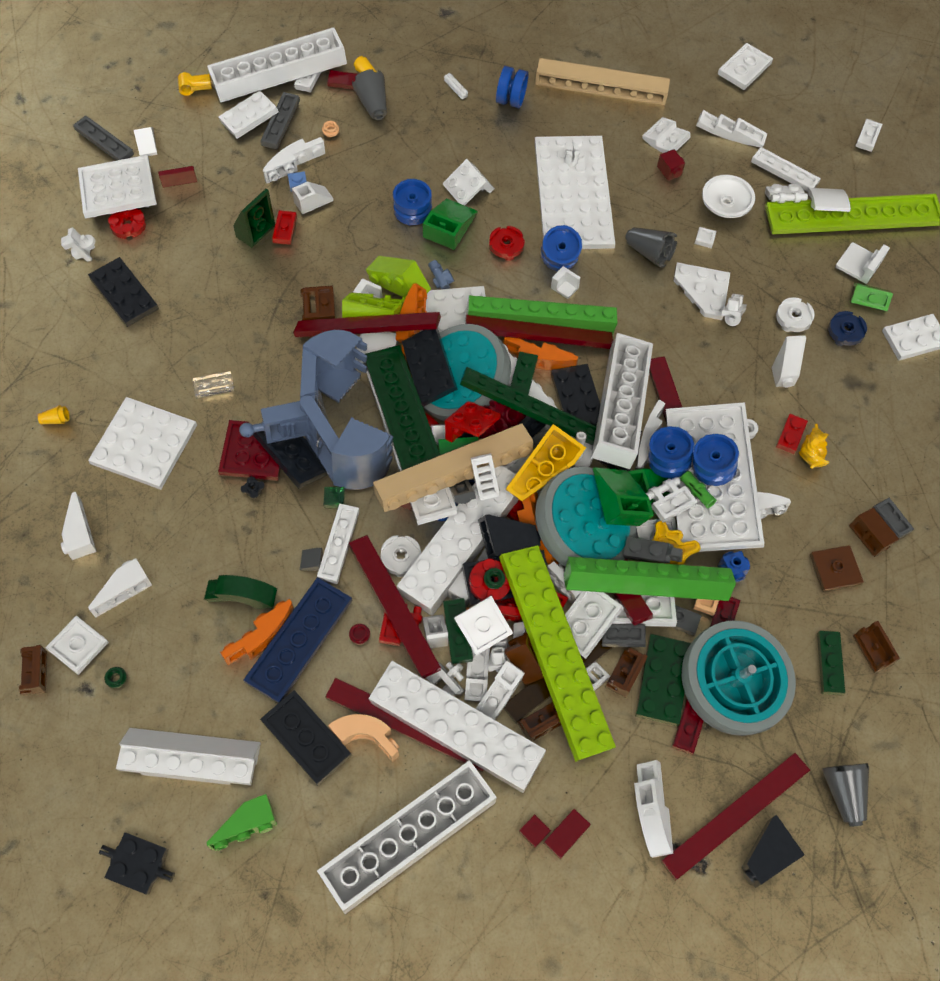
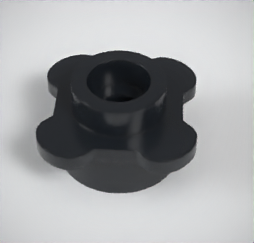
[241,476,265,498]

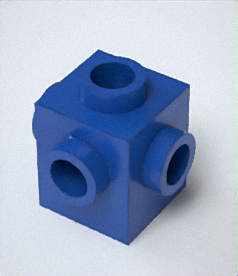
[717,551,750,582]

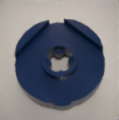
[828,311,867,346]

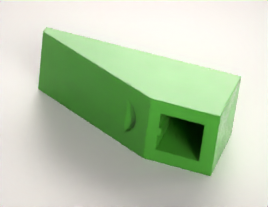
[206,794,277,851]

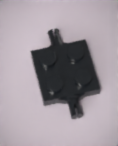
[99,832,175,895]

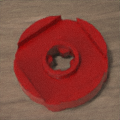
[108,208,146,239]
[489,226,525,261]
[469,559,510,601]

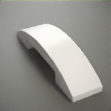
[465,648,490,701]
[476,660,525,720]

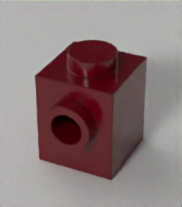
[657,149,685,181]

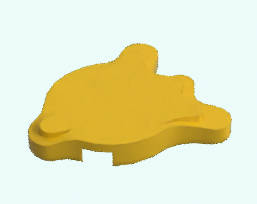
[652,521,701,565]

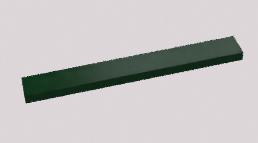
[460,367,596,446]

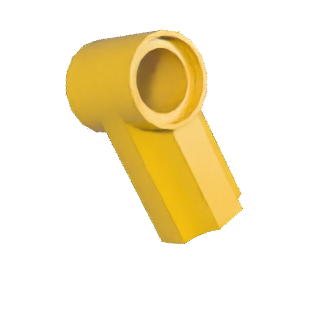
[178,72,212,96]

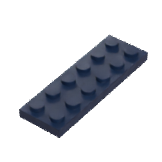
[243,577,353,703]

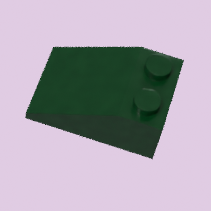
[233,189,275,248]

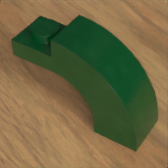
[204,575,278,609]

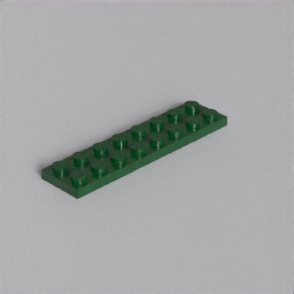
[365,345,440,470]

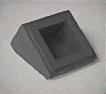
[300,548,323,572]

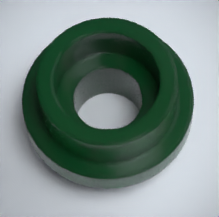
[484,568,505,589]
[104,667,127,689]

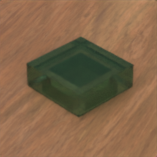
[323,487,345,508]

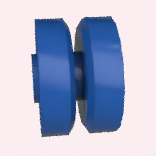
[496,66,529,108]
[393,179,432,225]
[541,225,582,272]
[648,426,694,479]
[692,434,739,486]

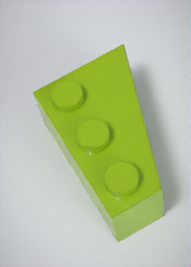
[365,256,431,297]
[342,293,406,318]

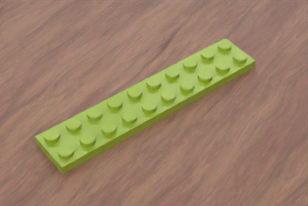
[765,194,940,234]
[499,545,616,762]

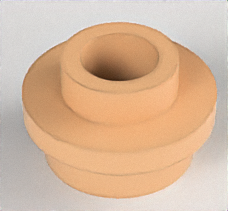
[322,121,339,137]

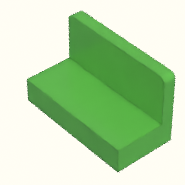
[850,282,893,311]

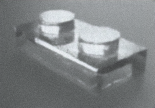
[192,371,235,399]

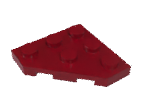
[218,420,281,481]

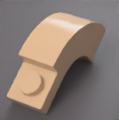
[328,714,399,762]

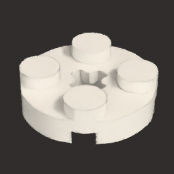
[776,297,815,332]
[380,535,421,577]

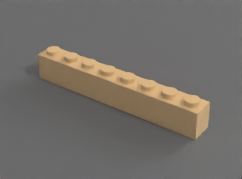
[535,58,670,105]
[373,424,533,512]

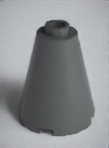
[352,69,387,120]
[625,227,677,268]
[822,763,869,827]

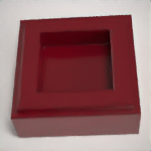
[519,814,551,848]

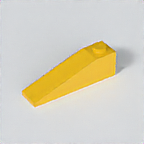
[505,424,586,501]

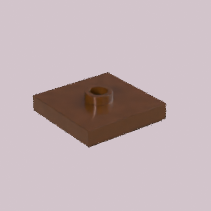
[810,545,864,592]

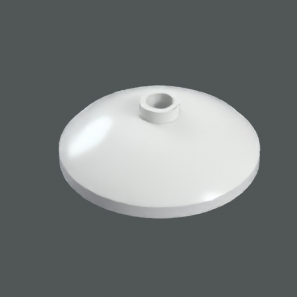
[702,175,755,218]

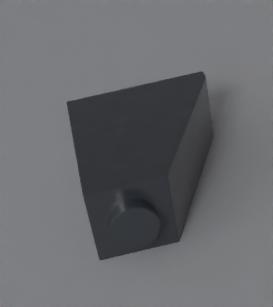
[478,514,541,559]
[741,815,805,888]

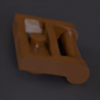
[300,285,335,320]

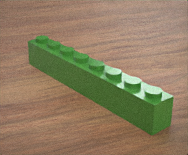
[466,295,618,336]
[563,557,736,601]

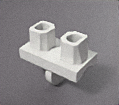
[61,227,95,262]
[721,294,747,326]
[488,637,510,672]
[426,662,465,696]

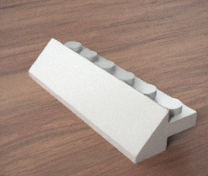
[116,728,261,785]

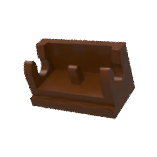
[849,508,899,557]
[853,621,900,673]
[505,632,544,685]
[19,645,47,695]
[605,647,648,698]
[517,702,561,742]

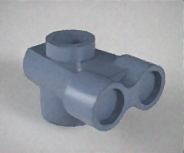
[428,260,455,289]

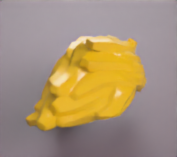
[798,424,829,469]

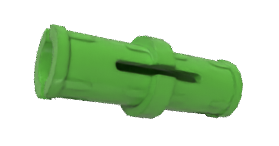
[680,471,717,508]

